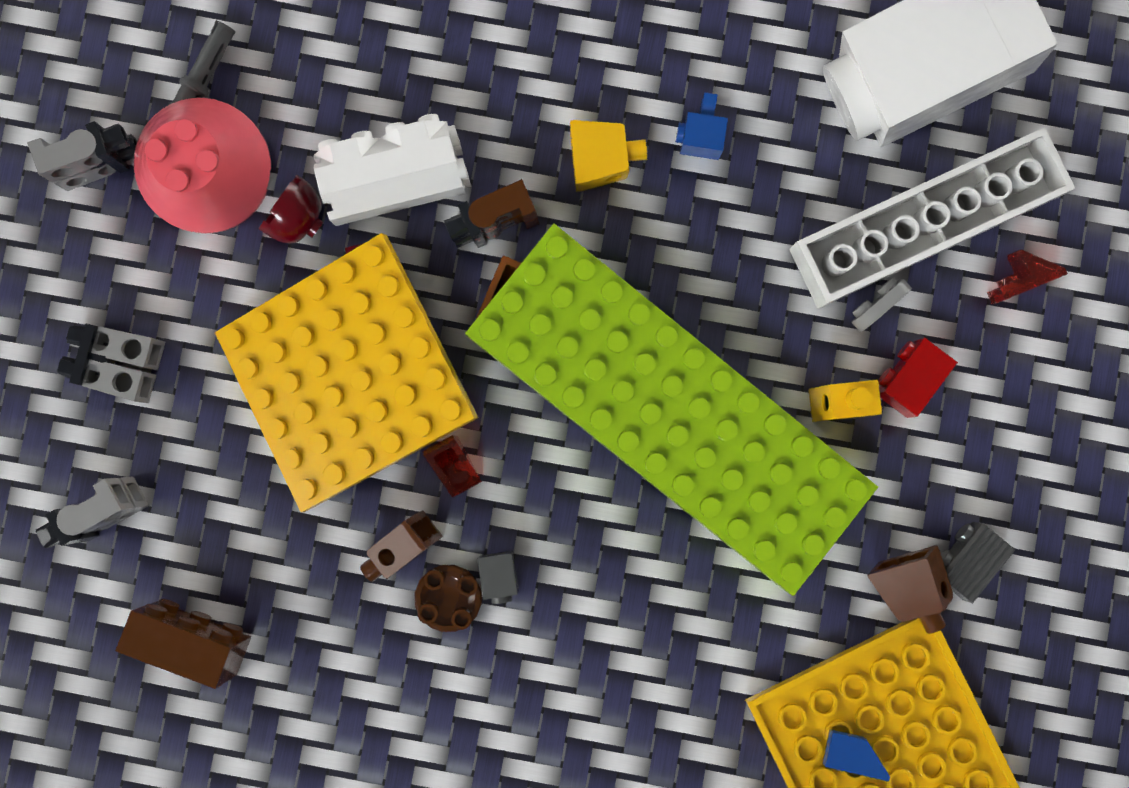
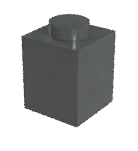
[477,551,519,604]

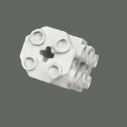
[314,114,471,226]

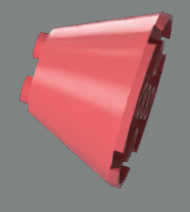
[134,98,271,233]

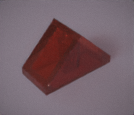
[422,435,482,498]

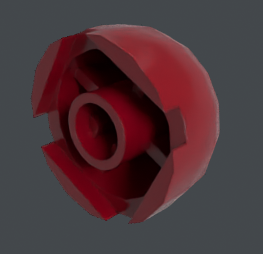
[259,175,323,244]

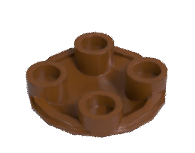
[415,565,482,632]

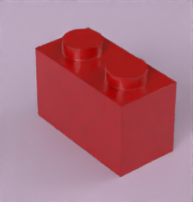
[878,338,958,418]

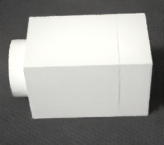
[822,0,1058,147]

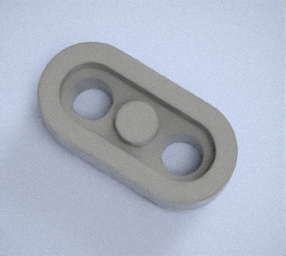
[851,278,912,332]

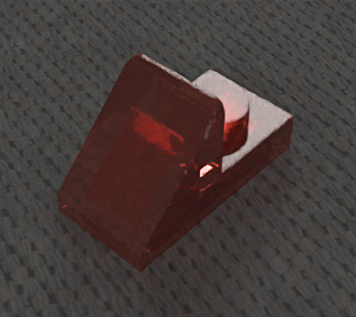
[987,250,1068,305]

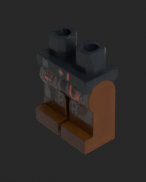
[444,179,539,248]

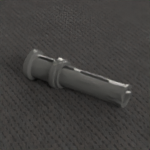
[167,20,235,106]

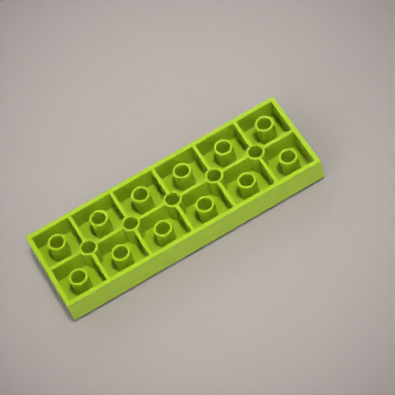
[465,223,878,596]

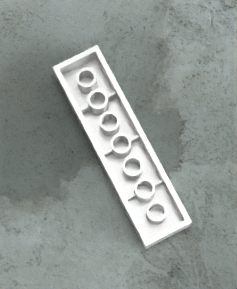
[789,127,1075,309]

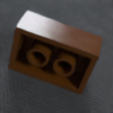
[115,599,252,689]

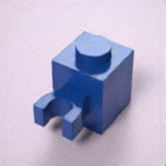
[675,92,728,160]

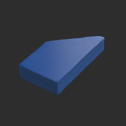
[823,729,890,782]

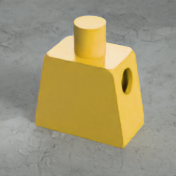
[570,120,647,192]
[808,380,882,422]

